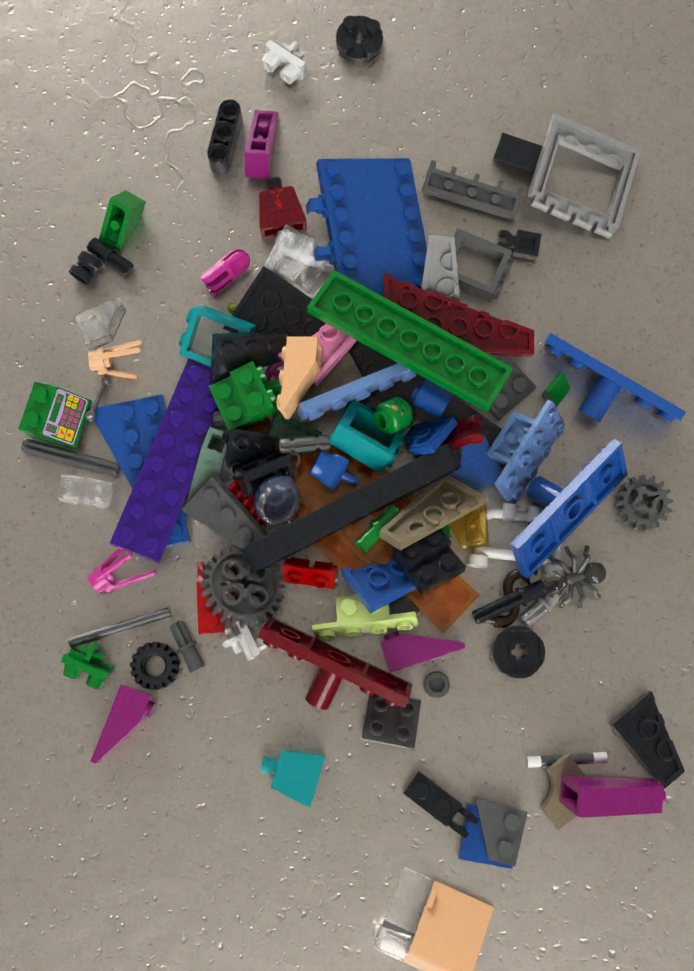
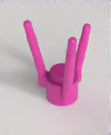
[87,548,157,593]

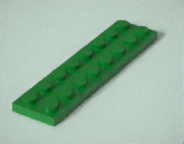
[307,270,513,413]

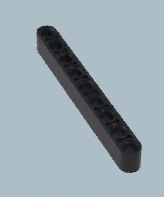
[242,443,462,573]

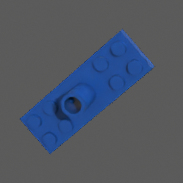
[544,333,686,423]
[511,439,628,579]

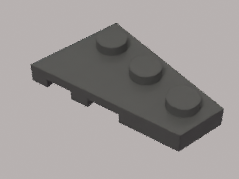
[181,475,268,549]

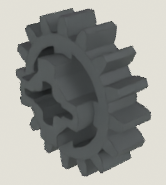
[615,474,674,531]

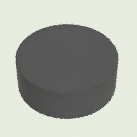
[423,671,450,698]

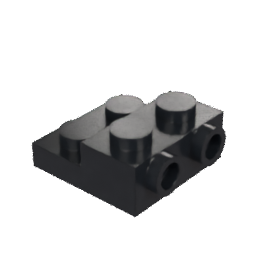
[391,529,466,596]

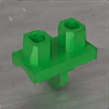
[61,641,115,689]

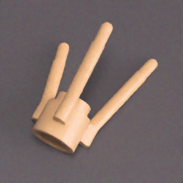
[88,340,142,379]

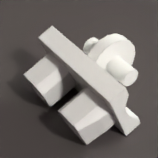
[262,40,306,85]
[222,618,267,661]

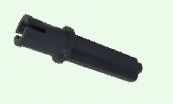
[472,579,548,624]

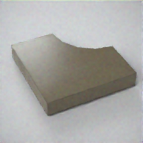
[541,753,585,830]

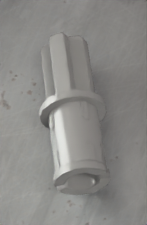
[520,583,567,626]

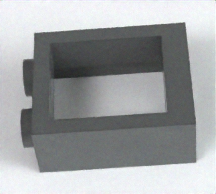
[454,228,513,302]

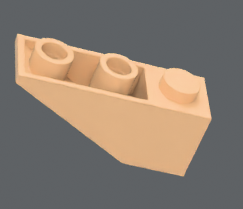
[277,337,323,419]

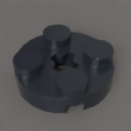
[336,16,383,64]
[492,626,545,679]

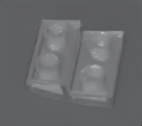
[264,225,326,294]

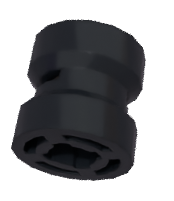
[68,251,103,286]

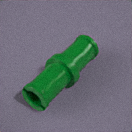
[354,504,400,553]

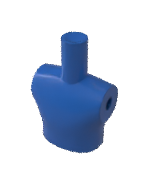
[309,450,360,490]

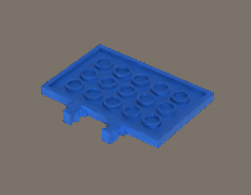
[305,158,427,296]

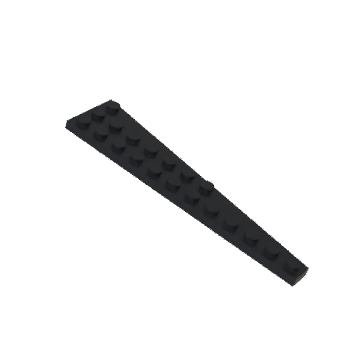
[222,266,502,447]

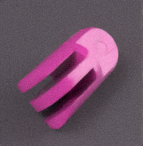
[199,249,250,296]

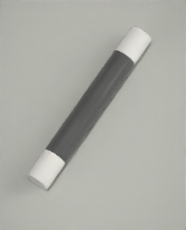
[526,752,608,768]

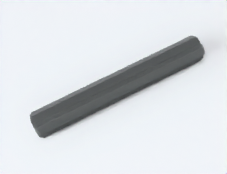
[21,438,120,477]

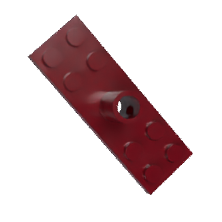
[258,617,413,710]

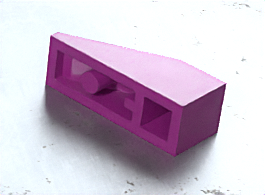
[244,110,278,179]
[380,631,466,673]
[90,685,156,764]

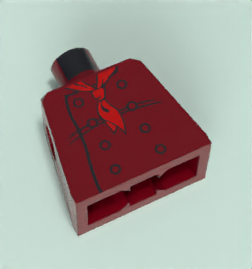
[259,177,307,239]

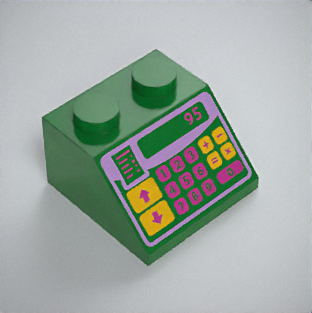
[18,381,92,448]

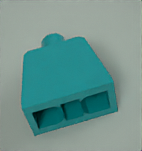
[259,750,325,807]

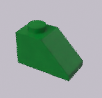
[99,190,146,252]

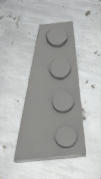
[421,234,460,302]

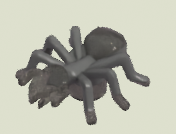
[543,545,606,609]

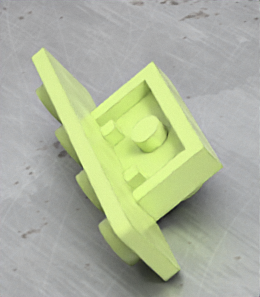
[312,595,419,641]

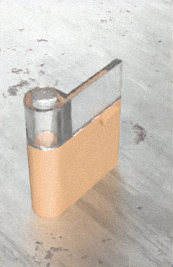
[370,867,494,971]

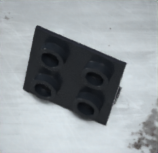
[219,428,278,480]

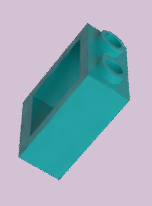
[179,304,257,366]
[330,399,405,474]

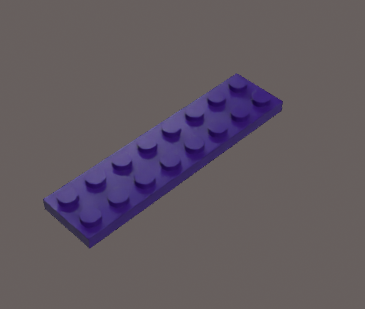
[110,358,219,564]

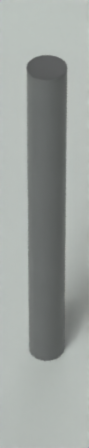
[68,607,172,648]

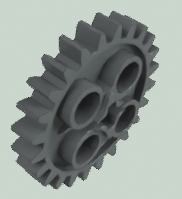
[200,545,285,628]

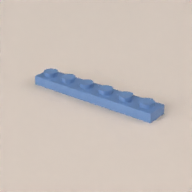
[297,363,417,421]

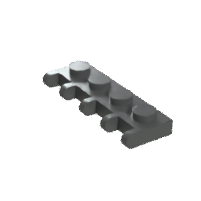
[421,160,524,221]

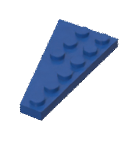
[89,394,191,547]

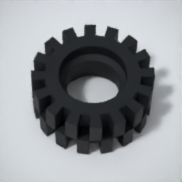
[130,642,180,690]

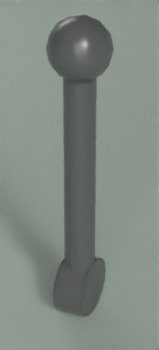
[85,376,111,422]

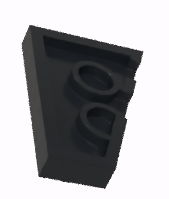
[210,331,289,385]
[610,691,685,788]

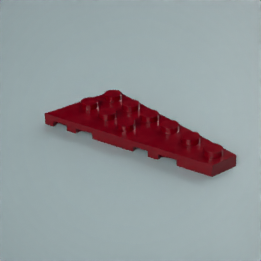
[383,273,534,358]

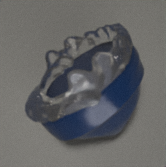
[254,476,300,525]

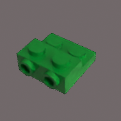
[209,361,277,431]

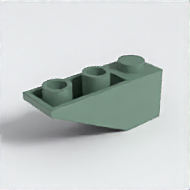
[186,427,227,504]

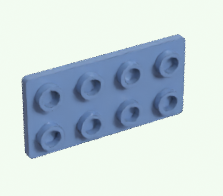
[487,400,565,504]

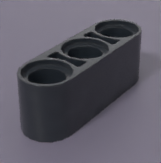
[207,99,243,174]

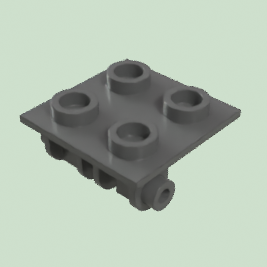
[361,694,421,750]

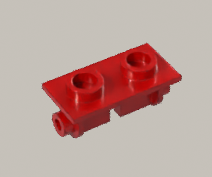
[282,557,338,589]

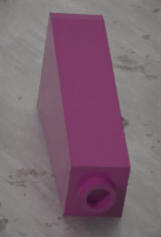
[559,775,666,818]

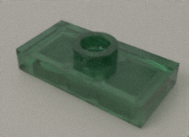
[266,411,322,457]

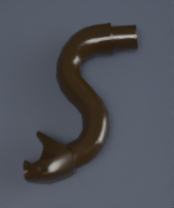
[483,569,538,628]

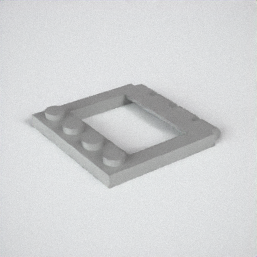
[527,113,641,239]

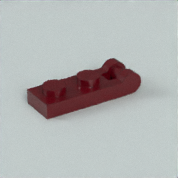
[415,415,484,459]

